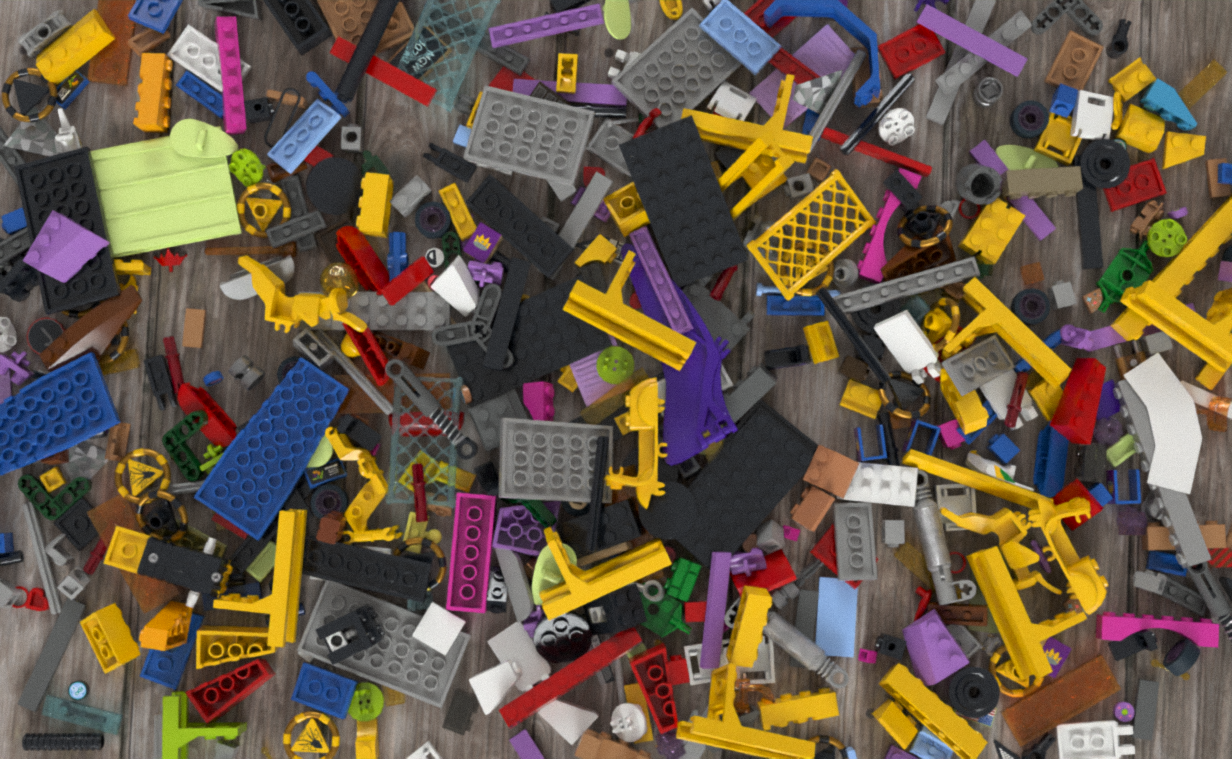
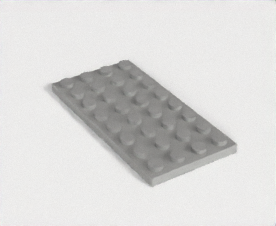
[297,580,471,708]

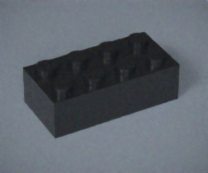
[263,0,333,56]
[556,497,646,559]

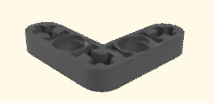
[1031,0,1103,36]

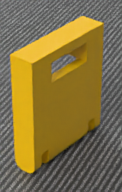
[1033,112,1082,166]

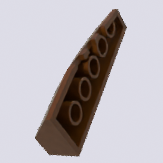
[39,285,143,372]

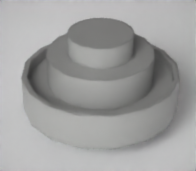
[833,259,858,287]

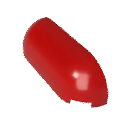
[336,226,390,295]
[342,322,390,386]
[178,382,237,447]
[388,411,465,437]

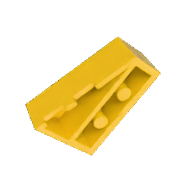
[940,368,989,435]

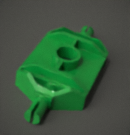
[1096,240,1153,313]
[621,582,692,638]

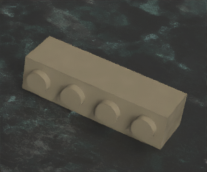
[1000,166,1083,200]

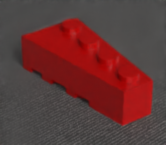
[1050,358,1106,445]
[628,643,678,734]
[185,659,276,724]

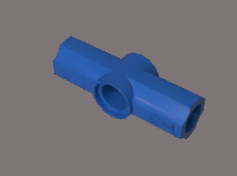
[387,232,409,281]

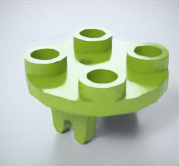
[229,148,266,187]
[1147,219,1187,257]
[596,346,634,384]
[348,682,384,722]

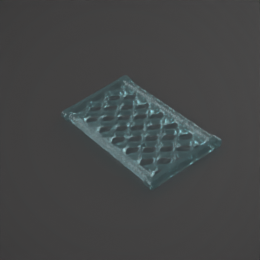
[397,0,501,112]
[385,377,463,508]

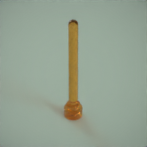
[204,242,297,257]

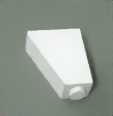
[431,255,481,317]
[469,657,523,715]
[538,698,599,745]

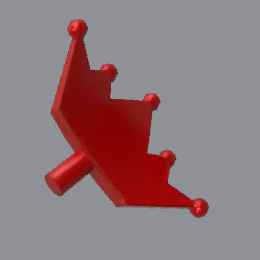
[153,248,188,272]

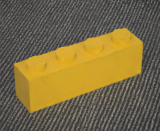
[726,586,772,668]

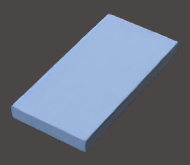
[699,0,781,76]
[267,99,342,174]
[815,577,858,657]

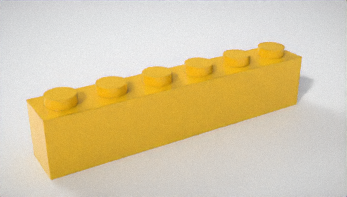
[878,663,988,759]

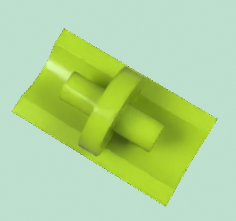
[200,444,224,475]

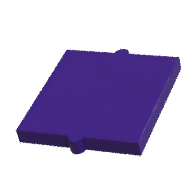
[1096,379,1121,423]

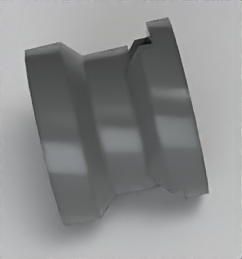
[454,94,476,115]

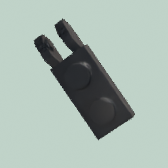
[422,142,477,184]
[143,354,178,411]

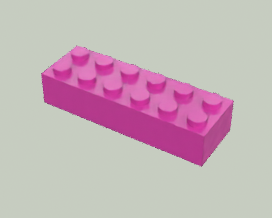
[446,492,497,613]

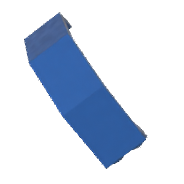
[764,0,880,108]

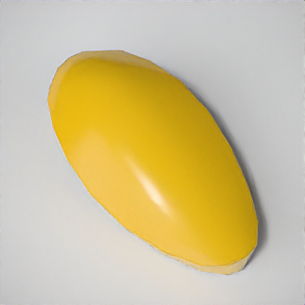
[659,0,683,20]

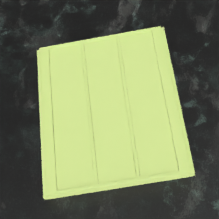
[91,126,242,258]

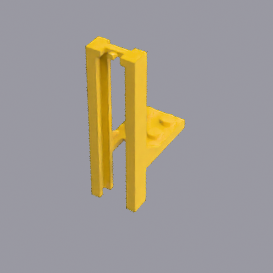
[681,74,813,163]
[717,130,794,221]
[563,250,696,371]
[941,277,1072,389]
[1120,280,1232,372]
[213,509,307,647]
[539,526,672,620]
[966,546,1087,680]
[676,663,815,759]

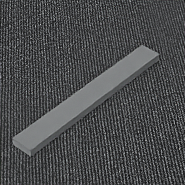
[925,0,996,125]
[829,257,980,318]

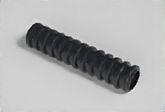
[22,733,104,751]

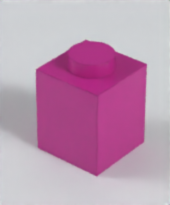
[937,419,965,450]

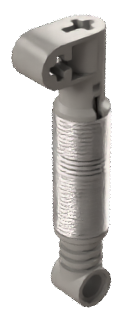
[913,470,976,605]
[724,596,849,689]

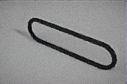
[264,88,301,148]

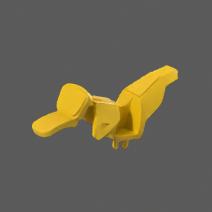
[238,255,367,333]
[939,507,1063,595]

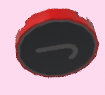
[27,318,66,354]

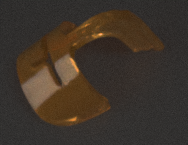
[1196,396,1231,432]
[733,678,775,713]

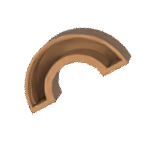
[574,728,653,759]

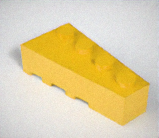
[757,687,839,731]

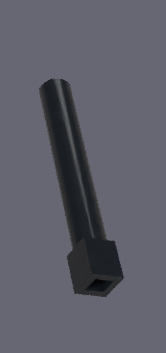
[335,0,402,103]

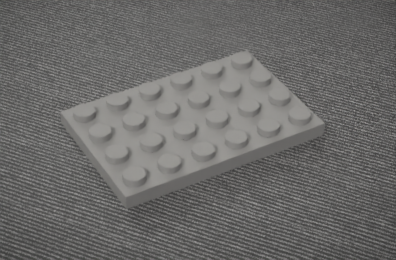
[611,8,743,129]
[463,85,595,186]
[499,418,613,504]

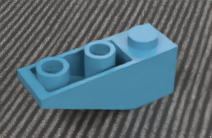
[1140,78,1197,131]

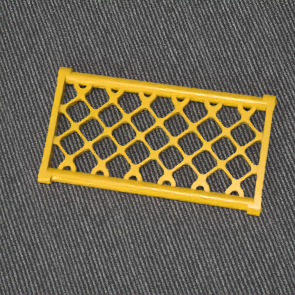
[747,169,876,301]

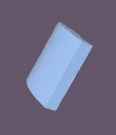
[910,724,954,759]

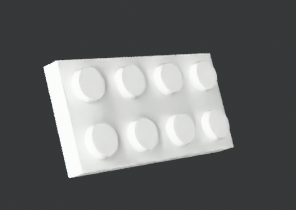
[837,462,918,507]

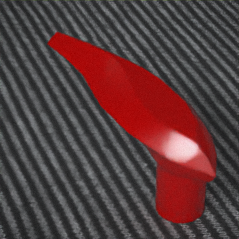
[914,586,932,622]

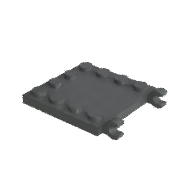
[682,275,755,352]

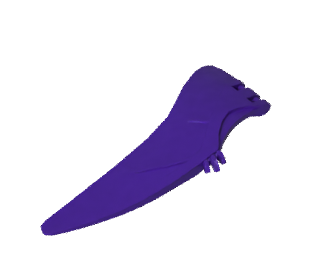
[621,243,738,466]

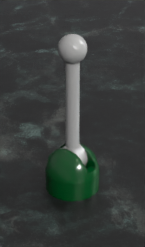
[606,113,645,127]

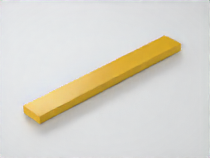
[902,449,1053,509]

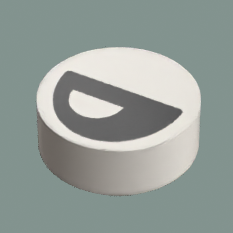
[425,248,444,268]

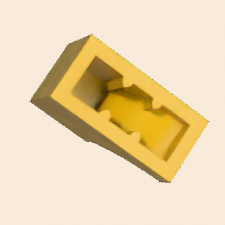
[556,53,578,94]
[575,234,617,270]
[355,717,379,759]

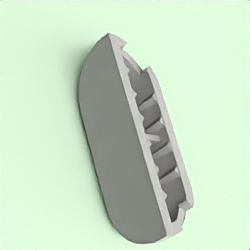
[220,256,295,300]
[495,548,534,622]

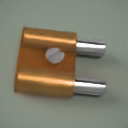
[1114,339,1147,381]

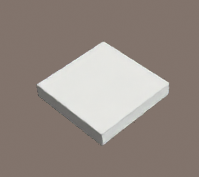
[412,602,466,656]

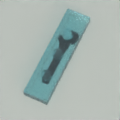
[41,695,123,735]

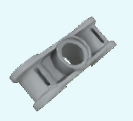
[18,10,73,58]

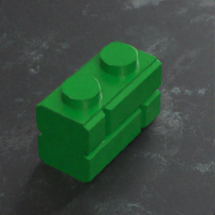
[664,557,701,602]

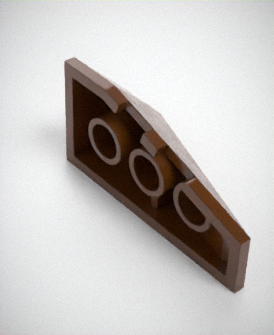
[880,224,956,282]

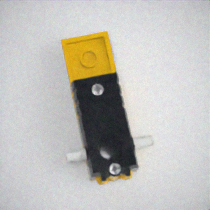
[104,526,233,608]

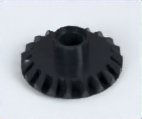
[1080,139,1130,189]
[851,284,901,333]
[948,666,1000,718]

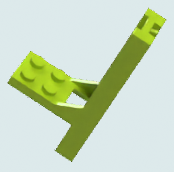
[162,691,247,759]

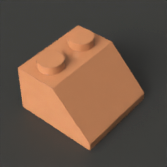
[803,445,860,499]
[790,486,835,532]

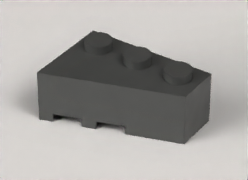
[198,0,263,21]
[723,362,777,423]

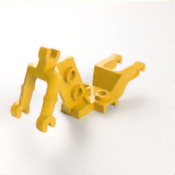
[325,427,404,545]

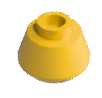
[341,333,360,358]

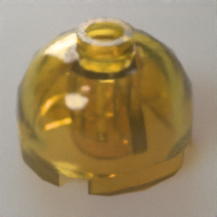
[320,262,359,299]

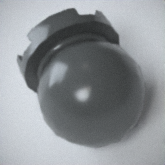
[955,163,1002,205]
[742,213,789,259]

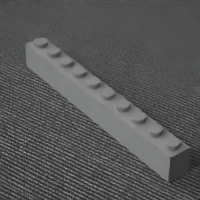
[1113,379,1211,568]

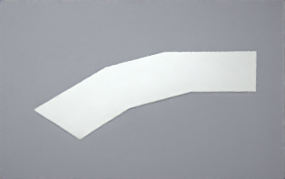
[1123,353,1202,494]

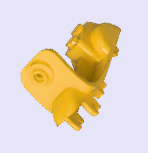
[604,377,667,509]
[1028,494,1109,615]

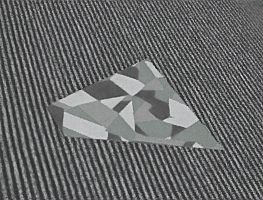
[793,70,843,121]
[3,106,60,157]
[64,441,109,491]

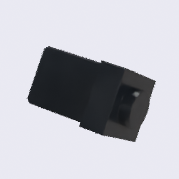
[883,170,923,214]
[337,413,382,451]
[473,461,499,496]
[486,566,508,614]
[1108,629,1158,661]

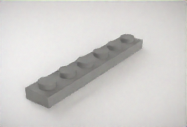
[935,10,1032,95]

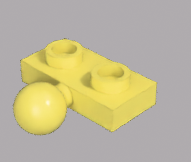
[403,511,442,553]

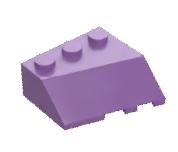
[23,210,110,283]
[492,501,561,557]
[902,609,970,687]

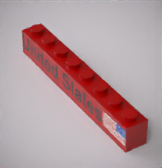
[498,627,643,729]

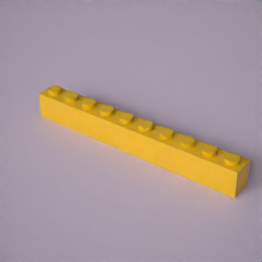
[1110,194,1232,341]

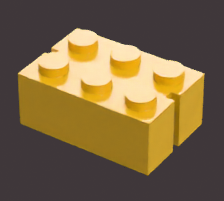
[356,172,394,238]
[958,198,1026,267]

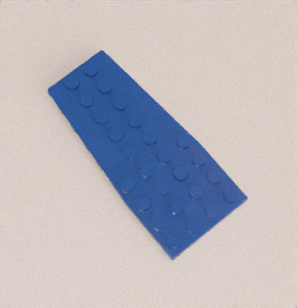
[0,352,121,476]
[194,357,349,541]

